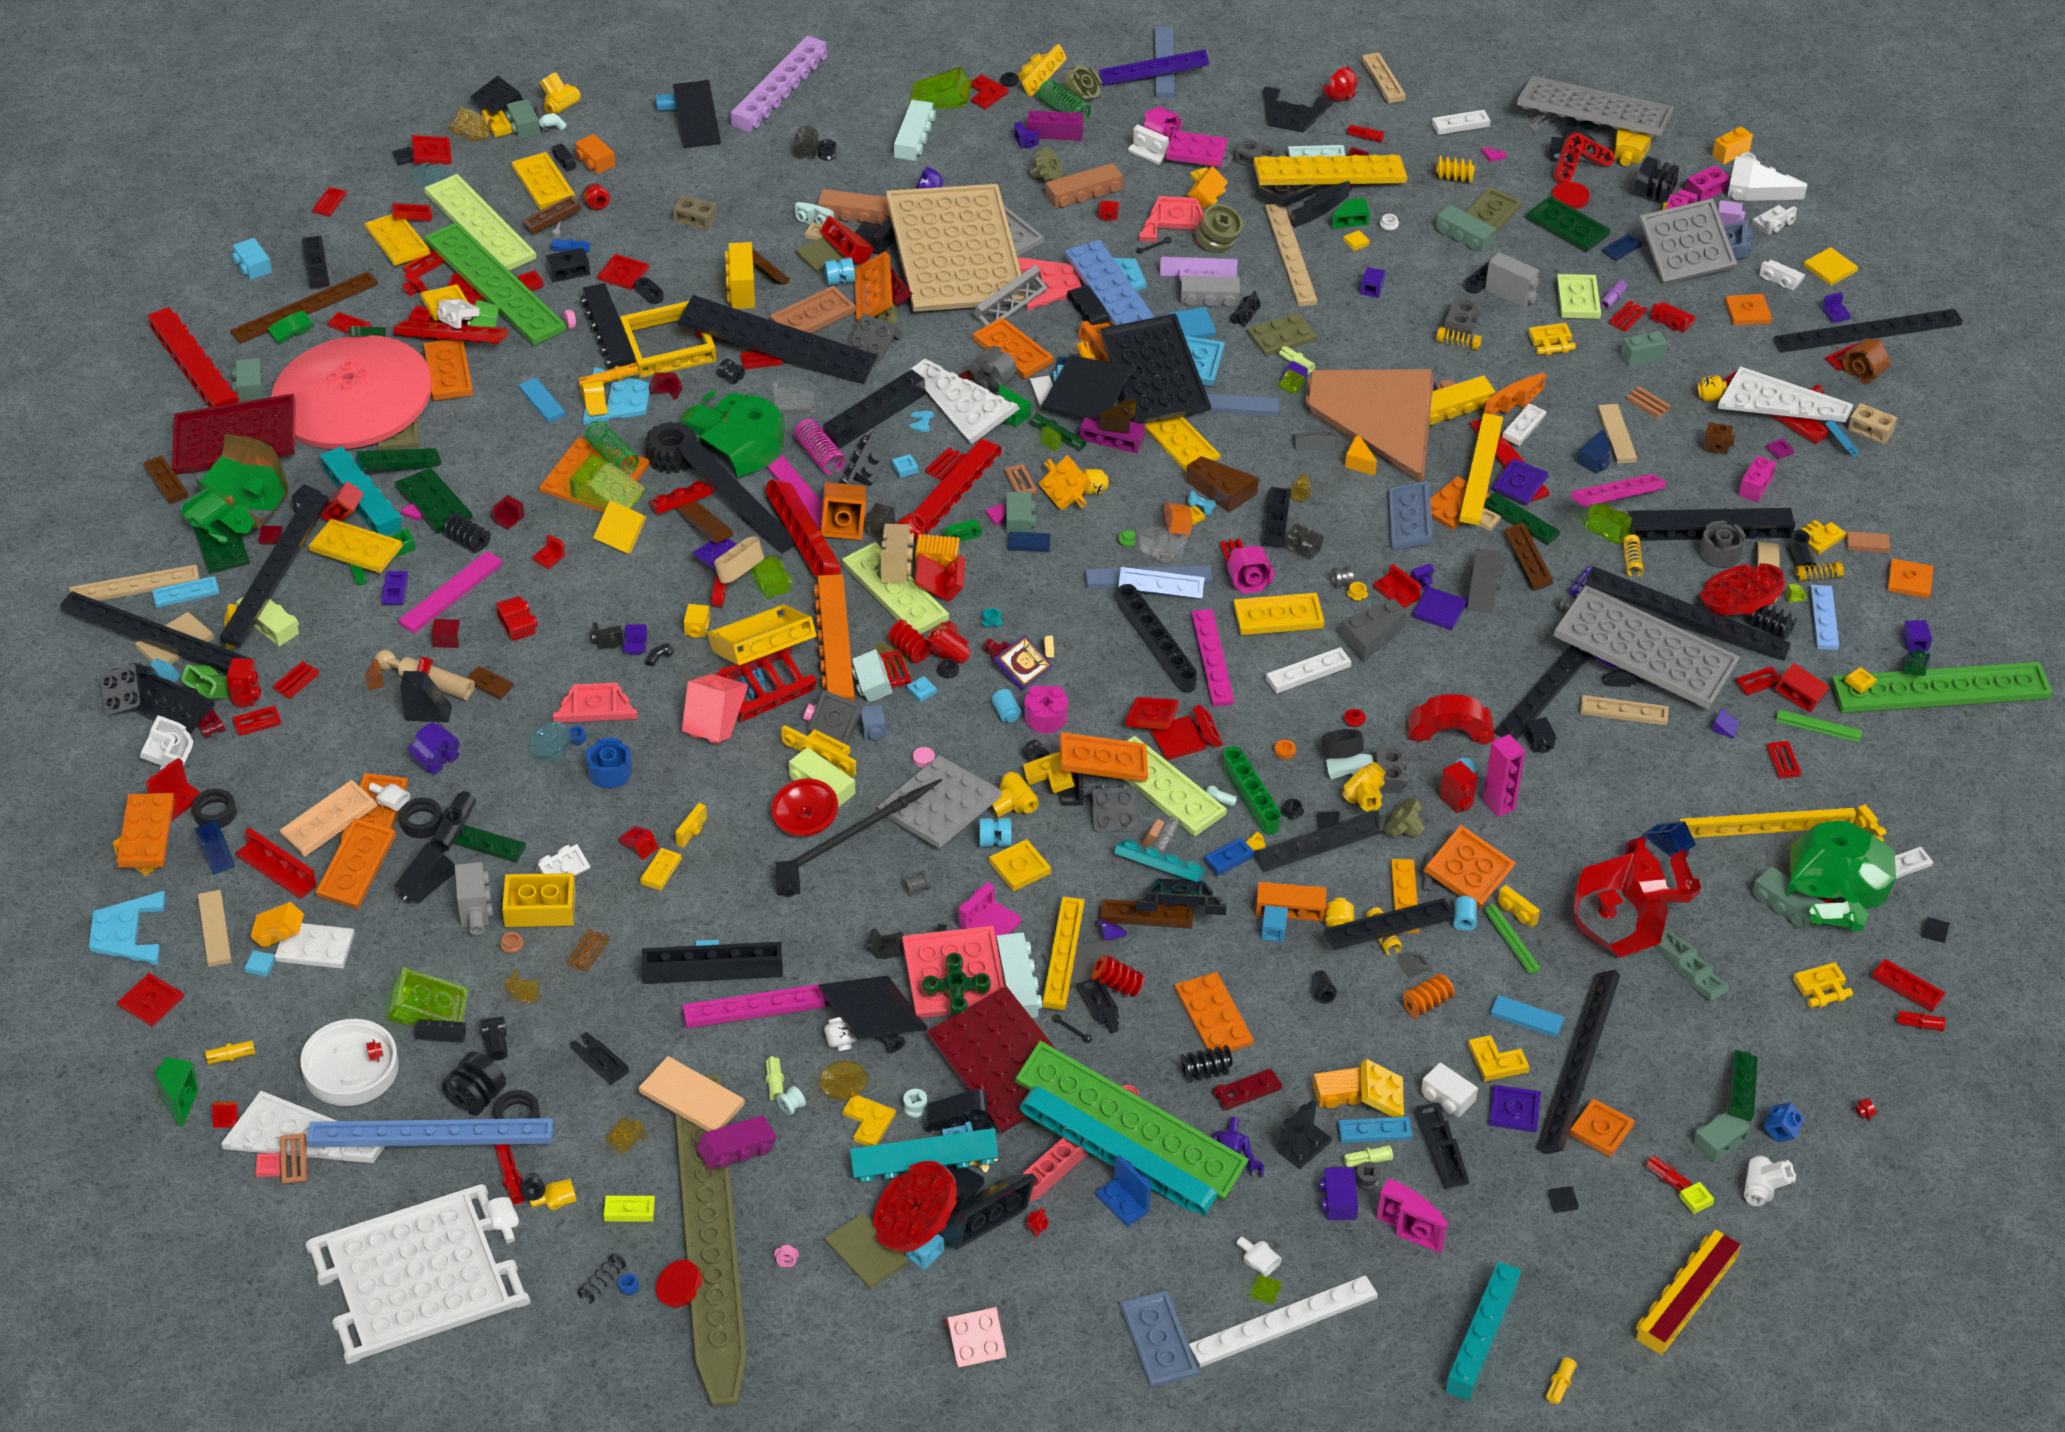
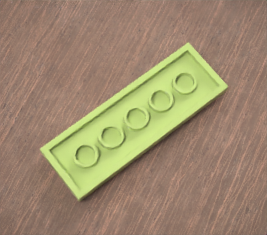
[841,542,949,634]
[1123,736,1227,837]

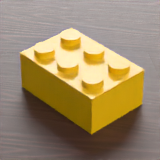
[725,242,755,309]
[503,873,576,927]

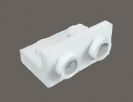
[1128,124,1169,165]
[1752,205,1797,235]
[1759,260,1805,290]
[437,299,479,329]
[535,844,590,877]

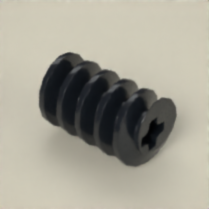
[444,513,491,553]
[1749,605,1797,639]
[1180,1045,1233,1083]

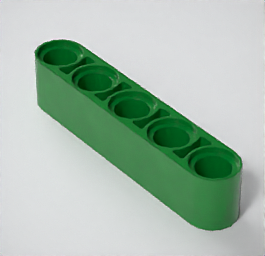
[1223,746,1281,835]

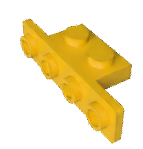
[1017,44,1067,96]
[781,725,856,777]

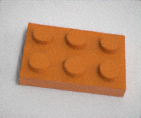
[1431,476,1490,530]

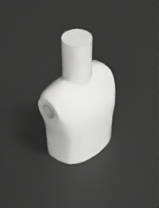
[369,783,410,811]
[486,1197,519,1244]
[1237,1236,1282,1277]

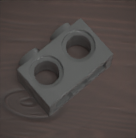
[1235,137,1279,169]
[1444,297,1480,339]
[1375,746,1407,794]

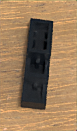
[1290,181,1350,228]
[302,235,330,288]
[1263,487,1291,547]
[1415,1102,1470,1189]

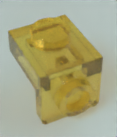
[507,969,541,1003]
[605,1117,649,1155]

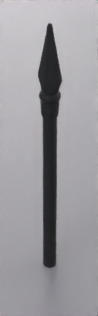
[792,779,942,867]

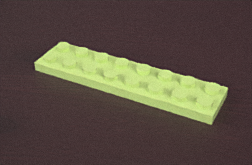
[425,174,536,270]

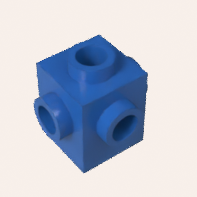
[1763,1102,1804,1142]

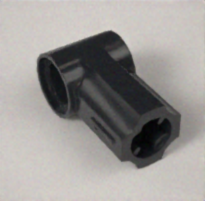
[1562,117,1595,150]
[1788,530,1817,571]
[480,1016,508,1061]

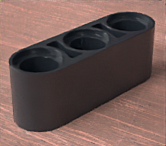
[1067,285,1109,326]
[925,1089,988,1133]

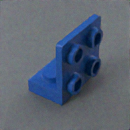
[1095,1155,1151,1227]

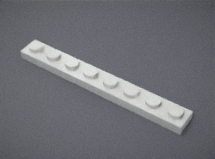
[1189,1275,1378,1368]

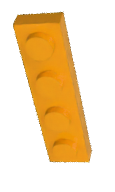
[1391,859,1419,933]

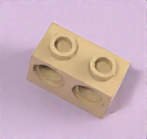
[1848,403,1897,444]

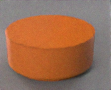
[1274,740,1296,759]

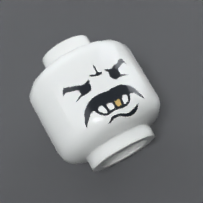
[824,1017,857,1051]

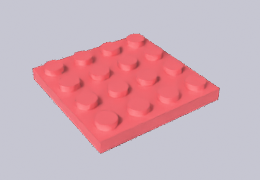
[902,926,1005,1018]

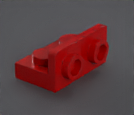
[1650,302,1696,333]
[1373,564,1422,609]

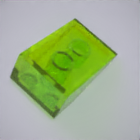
[909,66,972,109]
[569,454,645,510]
[386,967,469,1025]

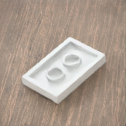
[275,923,355,968]

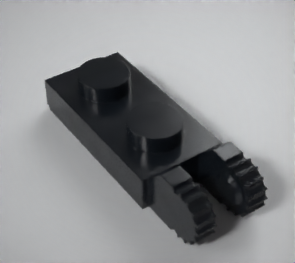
[570,1032,629,1085]

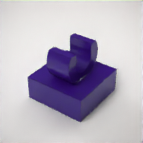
[1410,563,1434,591]

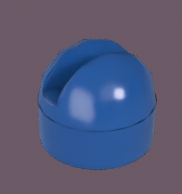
[567,726,587,745]
[618,1273,639,1295]

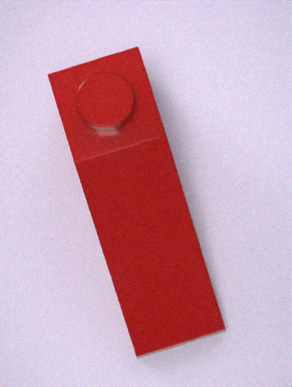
[820,215,874,264]

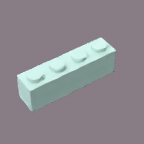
[894,100,936,161]
[996,932,1042,1018]

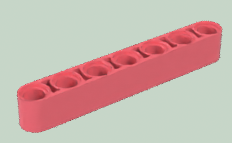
[1023,1085,1139,1201]

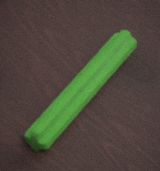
[1776,710,1862,742]
[1485,904,1540,974]

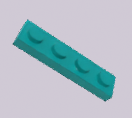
[1114,839,1206,882]

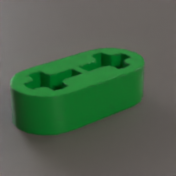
[942,519,983,542]

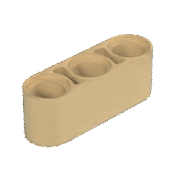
[714,537,764,583]

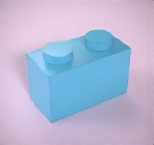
[232,238,272,280]

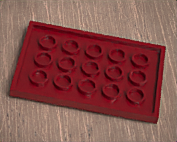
[172,393,296,475]
[927,985,1057,1134]

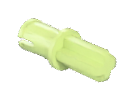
[1279,346,1315,374]
[765,1056,784,1101]
[1344,1145,1393,1168]

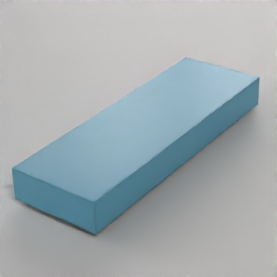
[152,576,219,608]

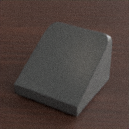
[1398,952,1432,978]

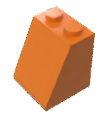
[821,482,866,540]

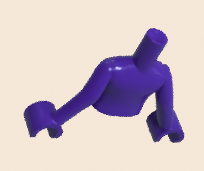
[1211,1117,1265,1178]

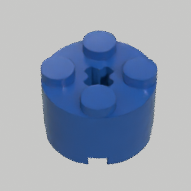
[586,738,632,788]

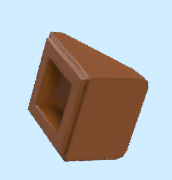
[364,659,384,690]

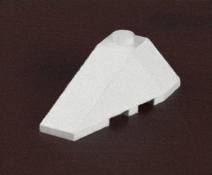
[1727,156,1807,201]

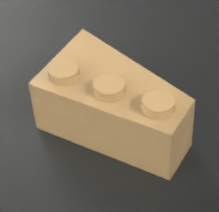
[881,524,914,583]

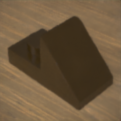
[1099,398,1136,434]

